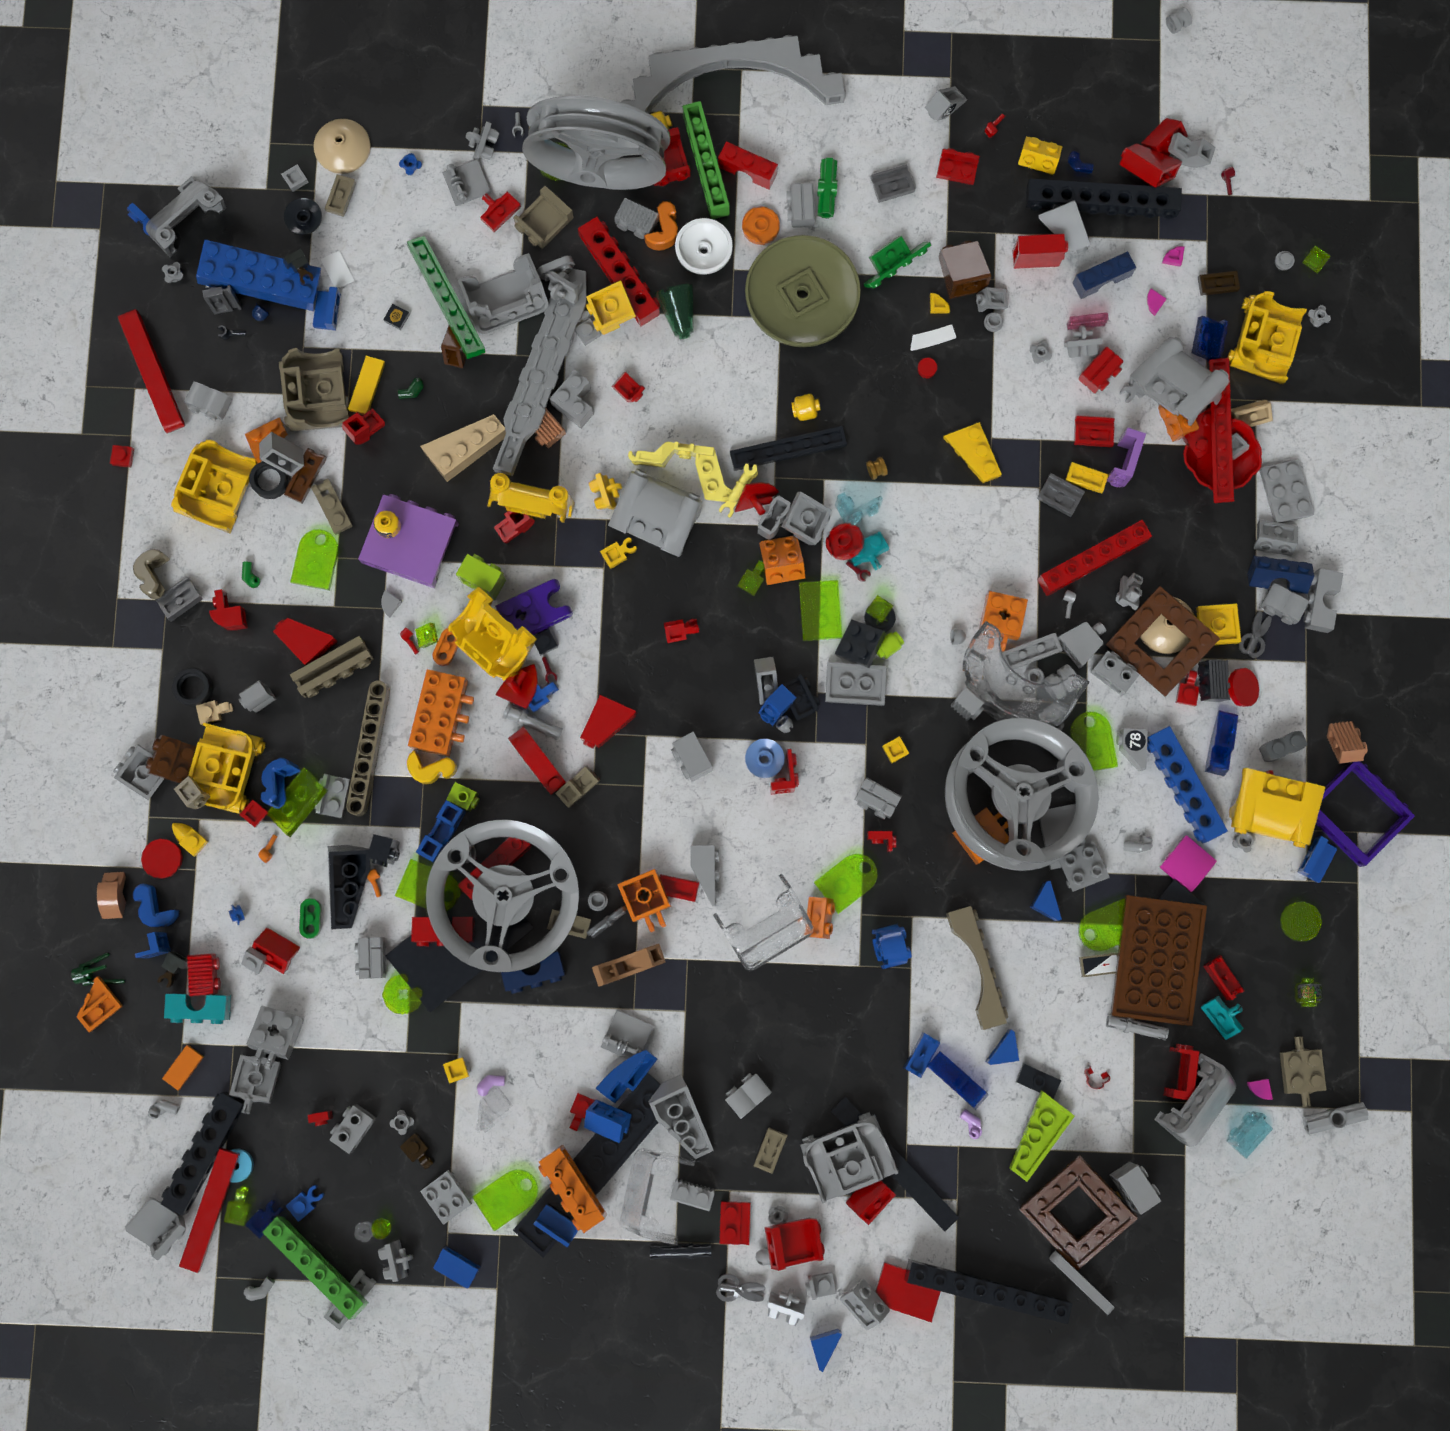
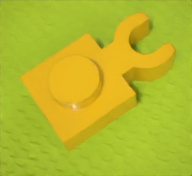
[600,538,637,569]

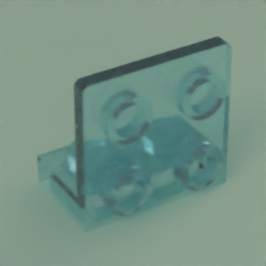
[835,492,883,525]
[1226,1111,1273,1159]

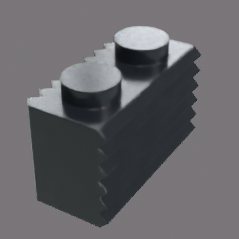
[1197,659,1230,702]

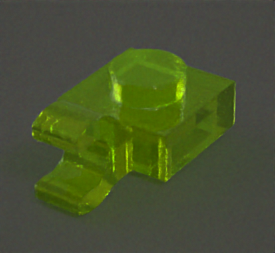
[737,560,764,596]
[224,1187,250,1226]

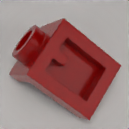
[867,831,896,852]

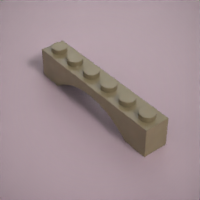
[946,906,1008,1030]

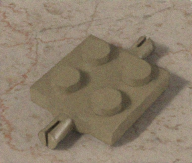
[1280,1036,1326,1107]

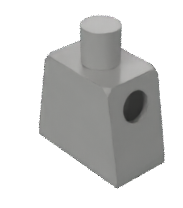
[1058,622,1106,669]

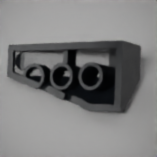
[327,845,370,930]

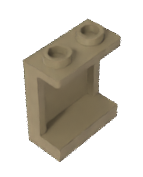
[513,186,574,249]

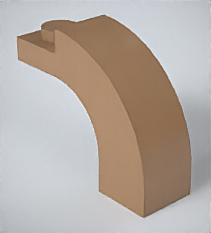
[592,944,666,986]

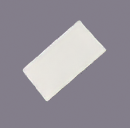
[321,250,354,289]

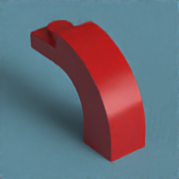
[508,726,566,795]

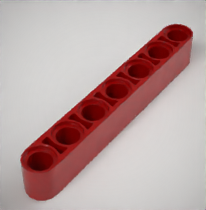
[118,309,185,434]

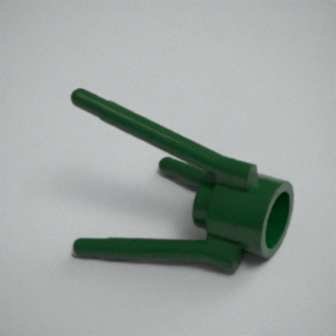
[71,953,125,986]

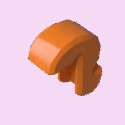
[644,201,678,250]

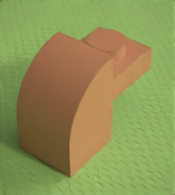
[97,872,126,919]

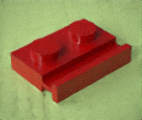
[1074,416,1115,447]
[719,1201,751,1245]

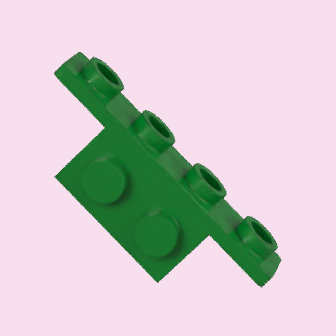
[863,236,931,289]

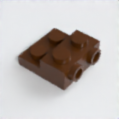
[146,735,196,783]

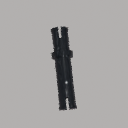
[650,1242,712,1260]

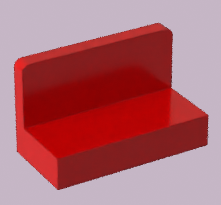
[1142,118,1188,156]
[252,928,300,974]
[846,1180,896,1225]

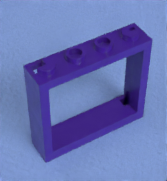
[1316,761,1415,867]

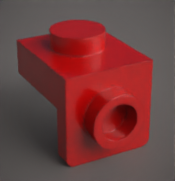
[611,372,645,402]

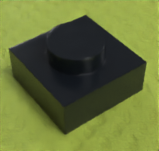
[534,629,558,656]

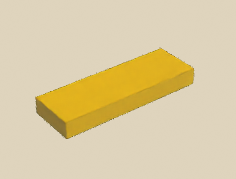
[348,356,385,415]

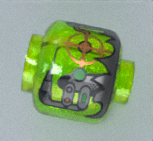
[1295,978,1322,1007]

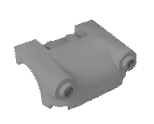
[1130,337,1230,426]
[608,469,702,557]
[800,1112,899,1204]

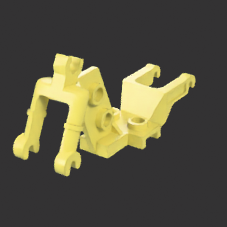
[628,442,758,518]

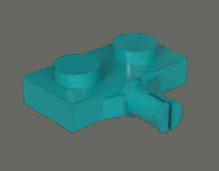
[850,532,889,570]
[1201,996,1243,1040]

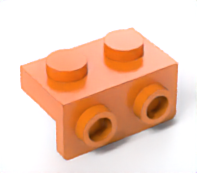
[1158,405,1199,442]
[805,897,835,939]

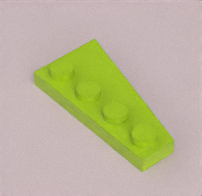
[1009,1090,1075,1182]

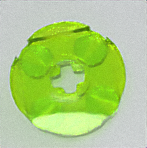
[382,974,423,1015]

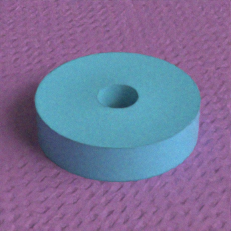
[230,1149,254,1183]

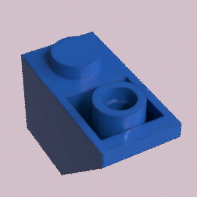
[758,684,797,726]

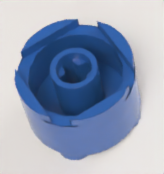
[872,924,912,969]

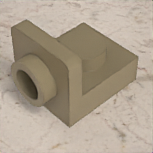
[174,776,210,809]

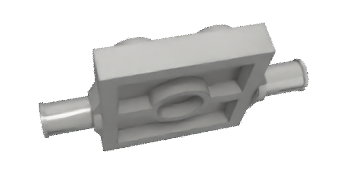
[229,1053,281,1114]

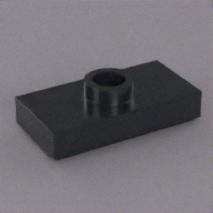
[1015,1063,1061,1099]

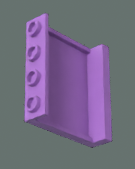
[358,494,459,589]

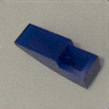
[1205,710,1238,776]
[927,1051,988,1110]

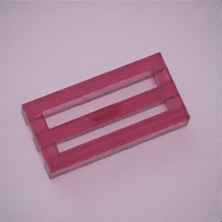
[1066,312,1109,330]

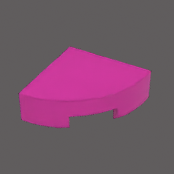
[1162,246,1185,267]
[1147,289,1166,316]
[1247,1079,1273,1100]

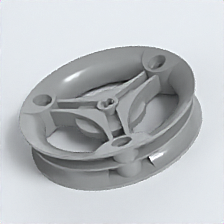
[522,96,670,190]
[945,718,1099,871]
[426,820,579,972]

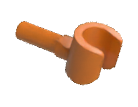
[258,834,277,863]
[367,868,381,897]

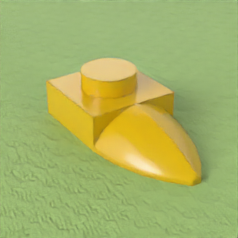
[172,823,209,857]

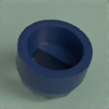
[252,304,269,321]

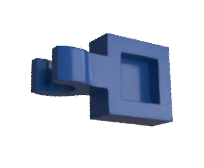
[127,203,150,236]
[529,682,559,712]

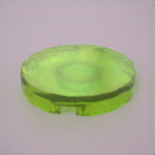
[1280,901,1322,942]

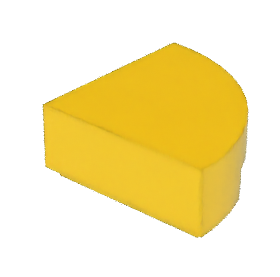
[930,293,950,313]

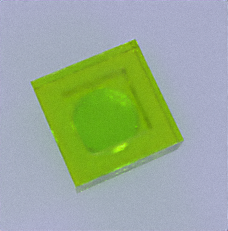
[1302,245,1331,273]
[866,595,893,623]
[415,623,438,648]

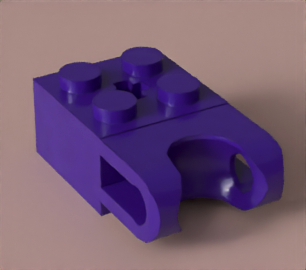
[495,579,573,636]

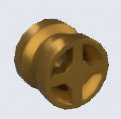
[866,457,888,480]

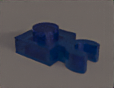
[245,1200,283,1239]

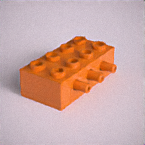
[408,669,474,757]
[538,1145,607,1233]

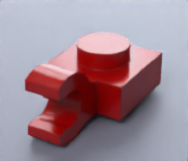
[664,619,699,643]
[1175,670,1199,707]
[569,1093,595,1131]

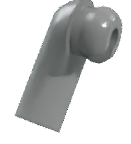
[1124,837,1153,853]
[148,1100,180,1119]
[244,1277,275,1301]

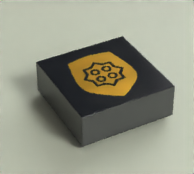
[383,304,410,330]

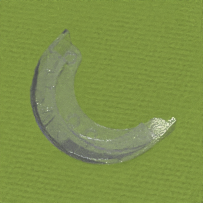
[963,621,1090,726]

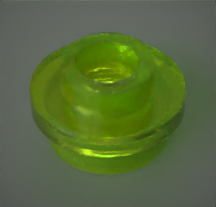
[371,1218,391,1239]

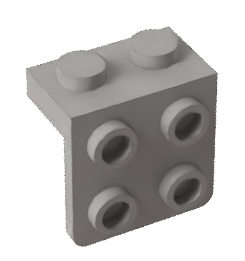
[125,1198,186,1260]

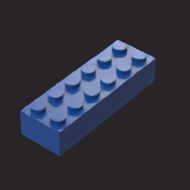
[196,240,321,311]

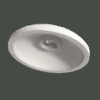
[675,218,733,274]

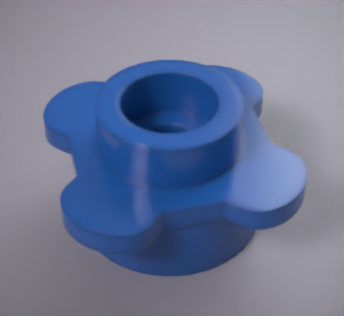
[399,153,422,175]
[228,904,245,925]

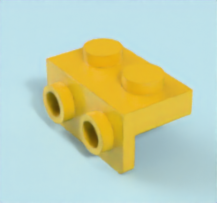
[1018,136,1062,174]

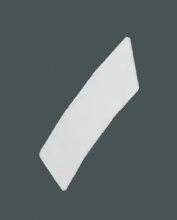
[910,325,956,351]

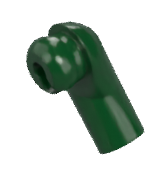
[398,378,424,399]

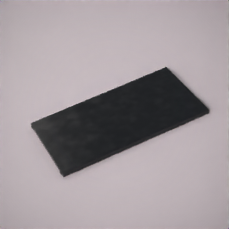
[385,891,534,1013]

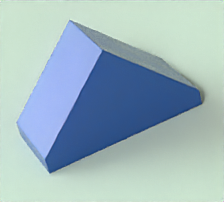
[1030,881,1062,921]
[985,1029,1019,1065]
[810,1329,842,1372]

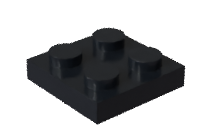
[835,619,887,668]

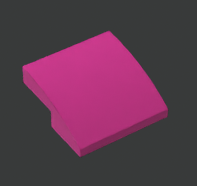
[1160,835,1217,892]

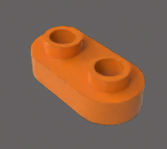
[432,628,458,666]

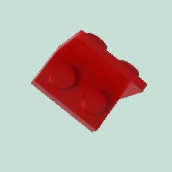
[770,749,799,795]

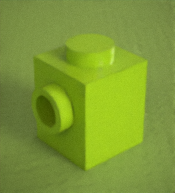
[446,782,480,812]

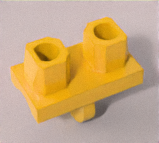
[588,473,623,510]

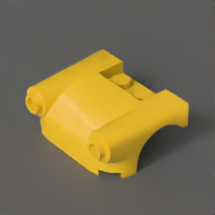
[1227,291,1307,385]
[171,440,257,534]
[487,473,575,523]
[448,587,537,681]
[188,722,265,814]
[1229,768,1325,848]

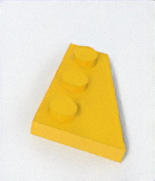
[943,422,1002,483]

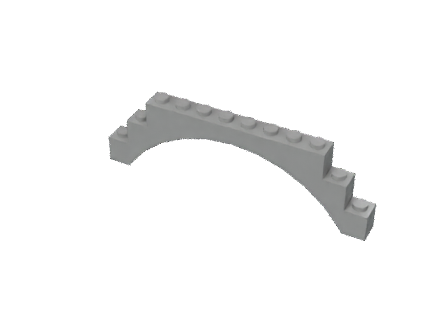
[621,35,845,114]

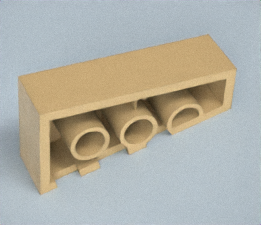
[420,415,506,482]

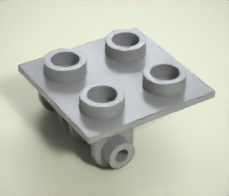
[442,159,491,206]
[1059,841,1110,892]
[601,1010,654,1059]
[420,1170,472,1225]

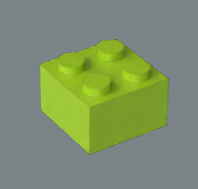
[456,554,506,600]

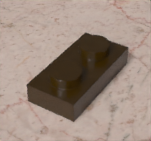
[1198,271,1240,296]

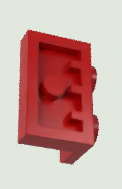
[936,148,980,185]

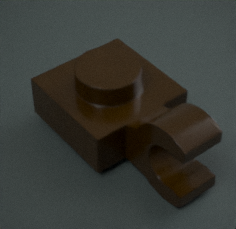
[400,1133,434,1170]

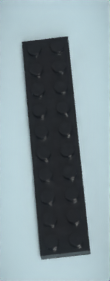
[513,1073,661,1258]

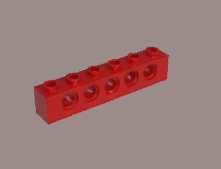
[578,217,661,327]
[1037,520,1152,596]

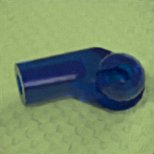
[1068,151,1093,173]

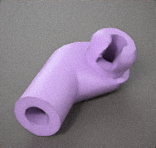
[477,1075,505,1096]
[960,1109,982,1139]

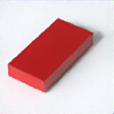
[660,874,699,902]

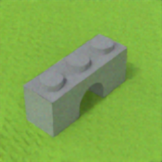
[1303,568,1343,633]

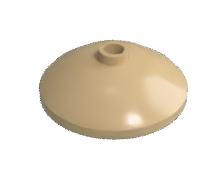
[314,119,371,174]
[1140,597,1194,654]

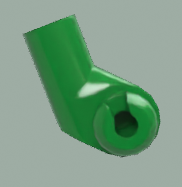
[242,561,261,588]

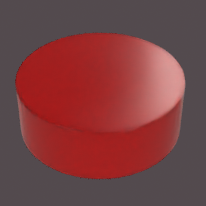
[917,358,937,378]

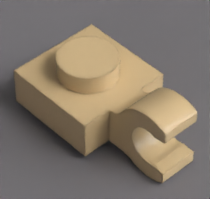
[196,700,233,725]

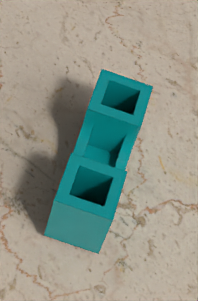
[164,994,231,1024]

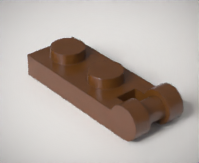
[284,448,327,504]

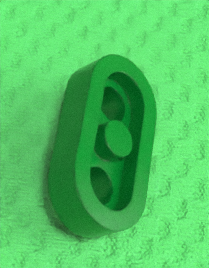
[299,898,322,939]

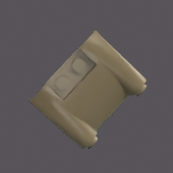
[279,348,349,431]

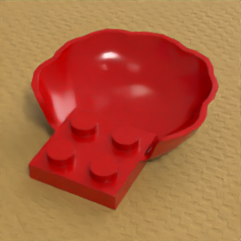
[1182,408,1262,490]

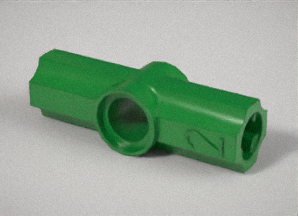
[817,158,838,219]

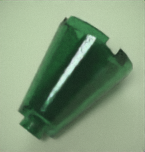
[655,284,694,340]

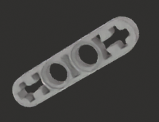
[1049,1251,1115,1315]

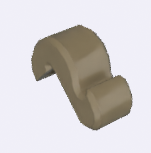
[133,549,170,599]

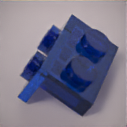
[1191,316,1228,361]

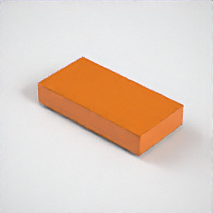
[162,1045,204,1091]

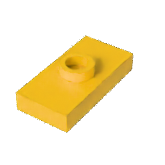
[1065,462,1109,494]

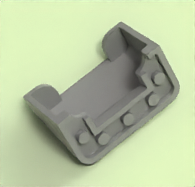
[146,181,226,258]
[457,253,549,334]
[1154,1053,1236,1147]

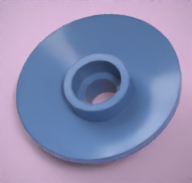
[745,739,785,778]

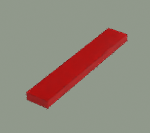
[179,1148,240,1273]

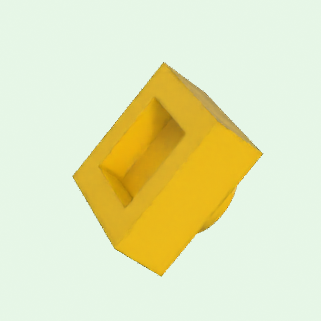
[882,736,909,764]
[443,1057,469,1084]

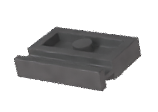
[870,164,915,203]
[202,285,241,315]
[1037,473,1085,517]
[155,577,203,622]

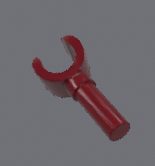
[1221,167,1235,195]
[846,560,871,582]
[542,657,557,683]

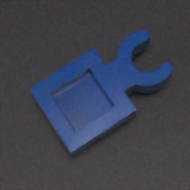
[286,1185,324,1222]

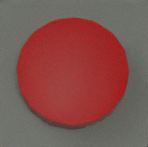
[826,523,865,560]
[1228,668,1259,707]
[141,839,183,879]

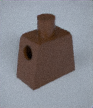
[441,325,466,368]

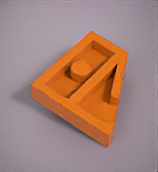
[77,976,123,1032]

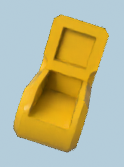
[407,750,457,784]

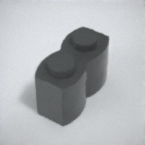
[1259,731,1307,762]

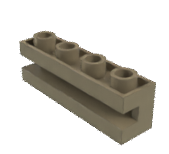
[290,636,374,698]

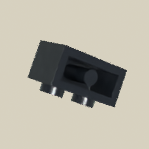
[367,834,400,867]

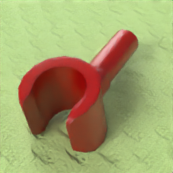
[984,114,1005,138]
[400,628,419,655]

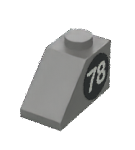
[924,86,967,121]
[1116,728,1148,771]

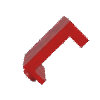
[654,127,690,186]
[1164,1044,1199,1100]
[765,1217,825,1271]

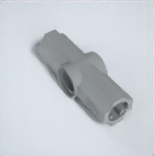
[1303,1102,1368,1135]

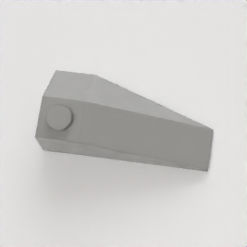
[648,1074,714,1159]

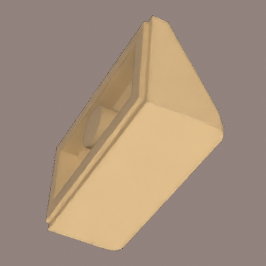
[1231,400,1273,427]

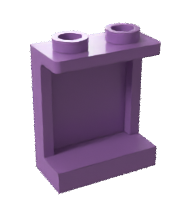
[1107,428,1146,487]

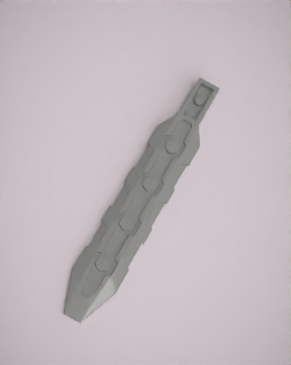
[493,269,587,476]

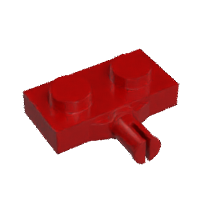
[480,192,521,233]

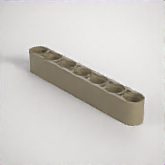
[346,680,390,816]

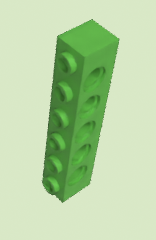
[682,101,730,219]
[262,1217,369,1320]

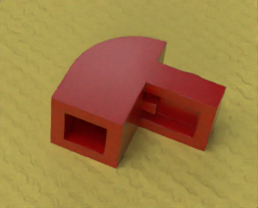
[342,409,385,445]
[494,511,535,544]
[209,589,248,630]

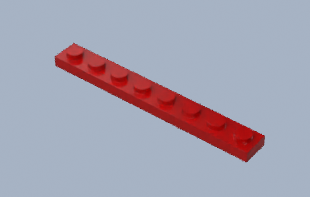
[1209,358,1234,503]

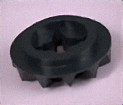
[864,602,896,632]

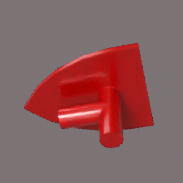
[735,482,779,515]
[495,664,538,709]

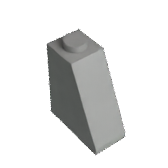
[1038,200,1091,254]

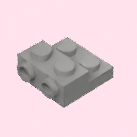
[781,492,832,545]
[113,745,164,800]

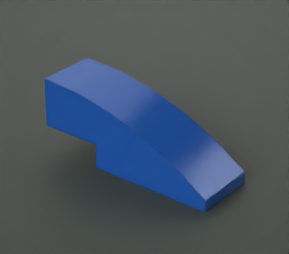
[596,1050,658,1103]

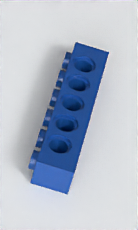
[1147,726,1228,844]

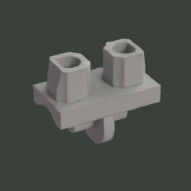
[466,121,499,160]
[548,271,583,304]
[1064,325,1103,358]
[1116,573,1143,610]
[378,1240,414,1282]
[767,1288,806,1326]

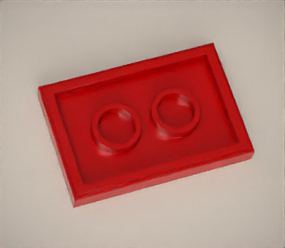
[875,1262,941,1323]

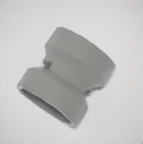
[1166,7,1192,34]

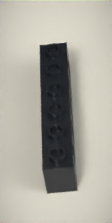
[161,1092,245,1216]

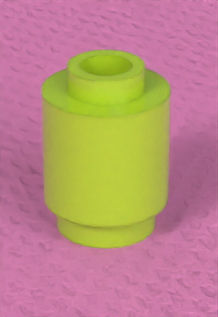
[877,631,904,659]

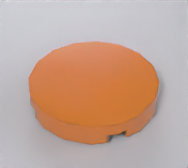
[742,207,780,245]

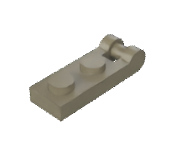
[311,478,353,535]

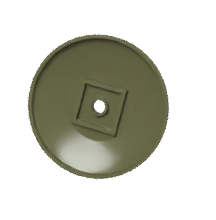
[745,235,860,347]

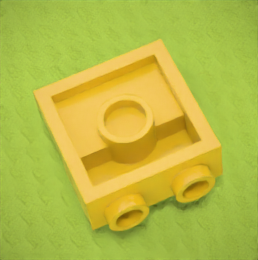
[586,281,636,335]

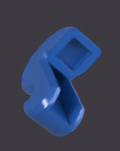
[261,758,300,809]
[133,884,179,927]

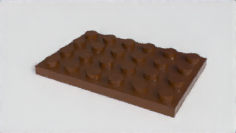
[1110,895,1207,1026]

